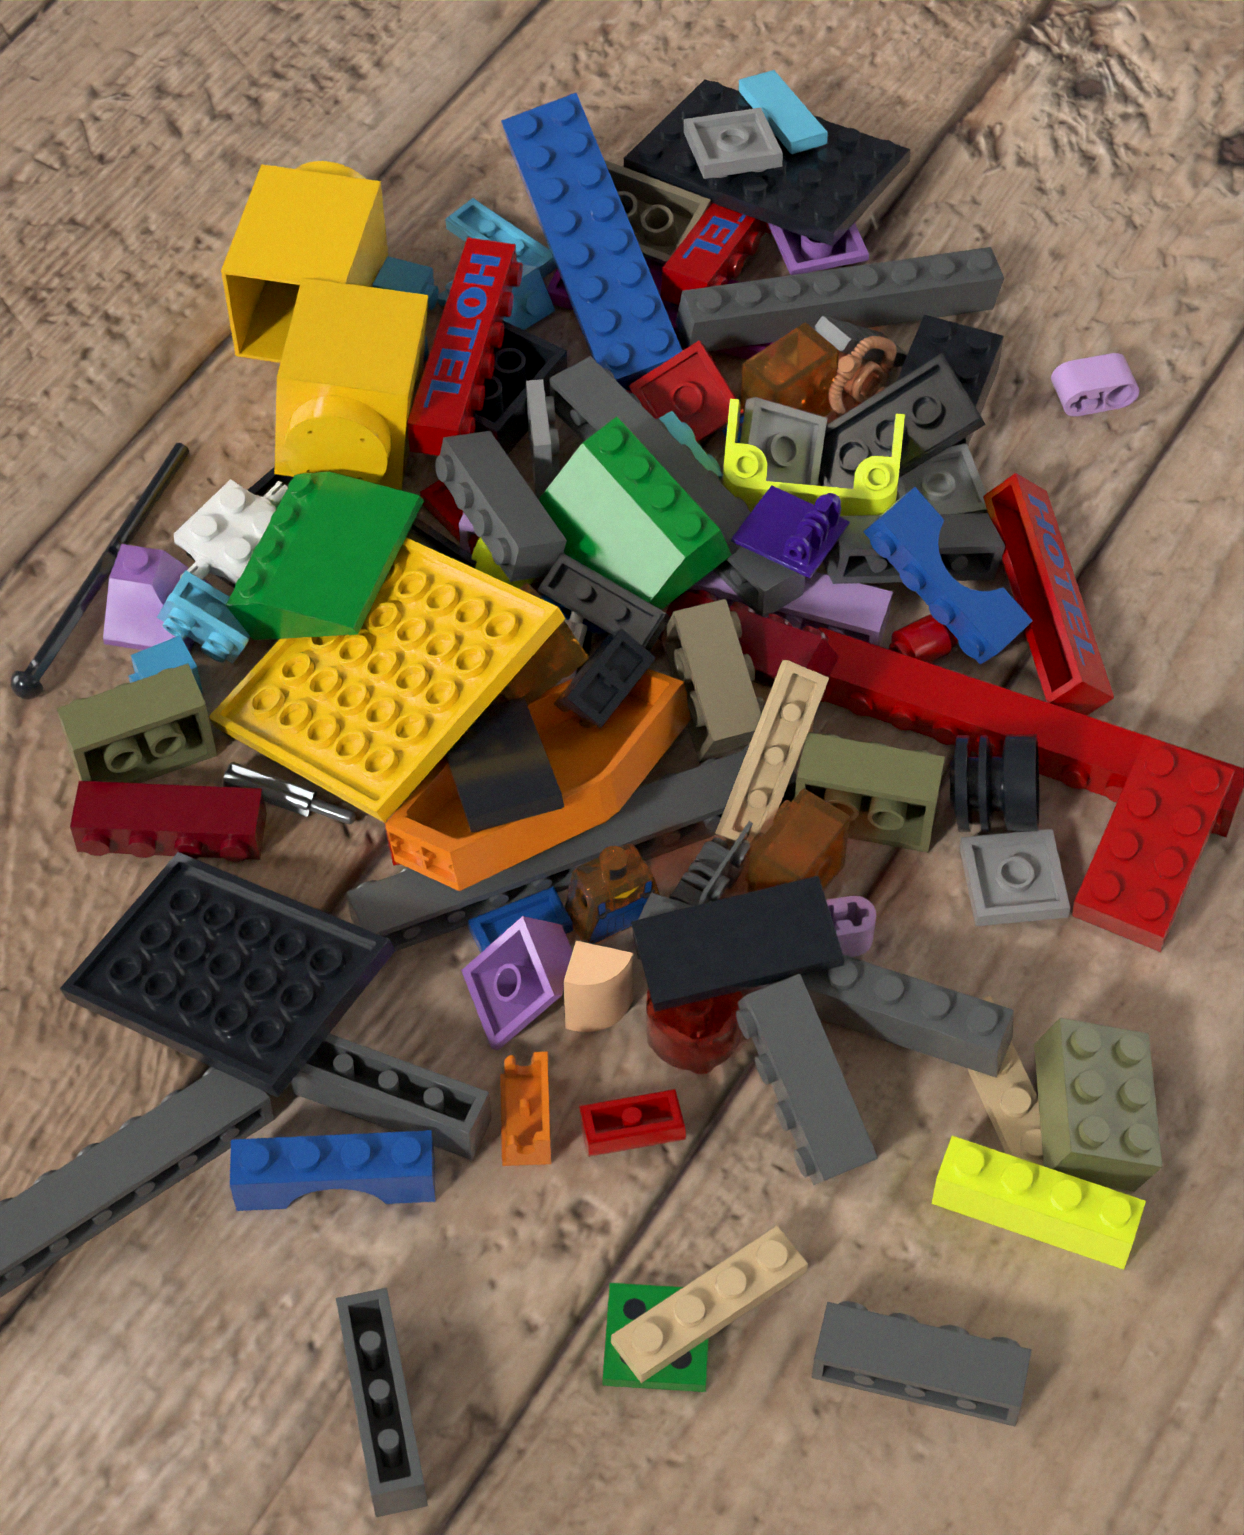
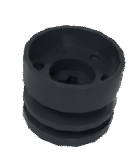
[950,734,1040,832]

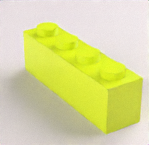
[931,1135,1146,1270]

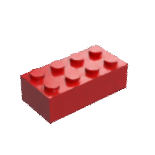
[1072,735,1235,952]

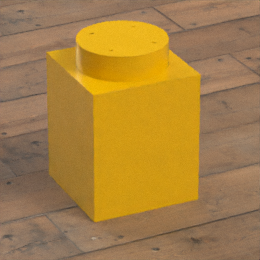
[221,161,388,363]
[274,277,428,490]

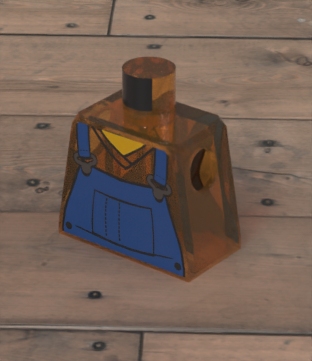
[565,844,660,944]

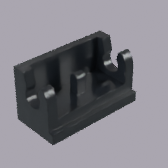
[554,628,656,728]

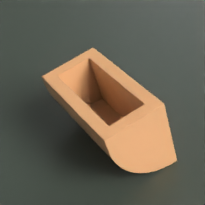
[564,941,633,1032]

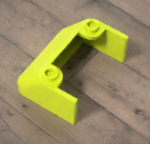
[723,399,905,516]

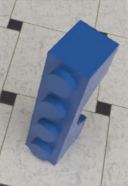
[863,487,1033,665]
[230,1130,436,1211]

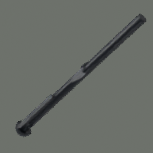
[10,443,190,700]

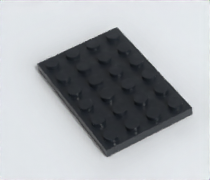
[623,79,910,246]
[60,852,395,1097]

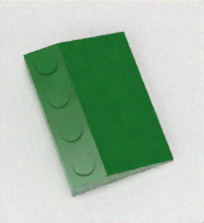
[538,416,732,610]
[226,471,424,640]

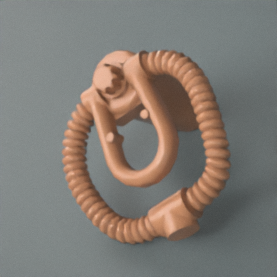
[814,336,897,418]

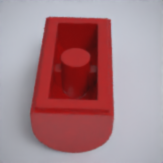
[579,1089,686,1157]

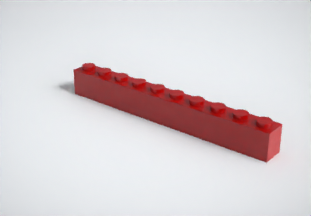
[818,626,1244,838]

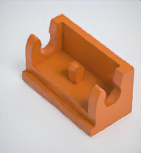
[500,1051,551,1166]

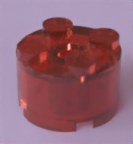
[646,989,743,1075]

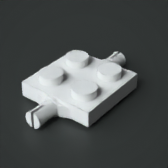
[174,479,288,584]

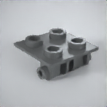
[668,821,753,906]

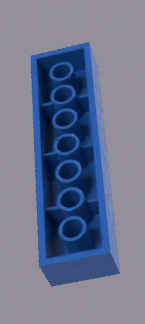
[501,93,682,391]

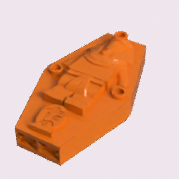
[385,669,691,891]

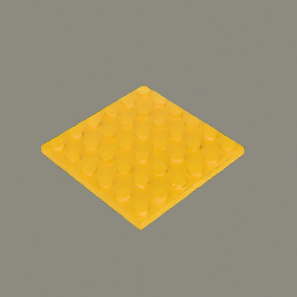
[209,537,566,823]

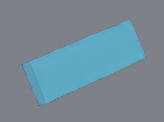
[739,70,828,154]
[445,198,557,279]

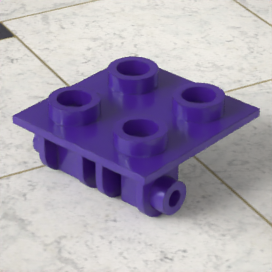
[731,485,850,578]

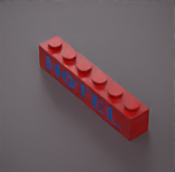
[660,203,771,305]
[407,237,523,456]
[983,473,1114,716]

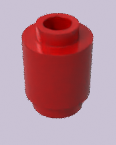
[889,614,958,663]

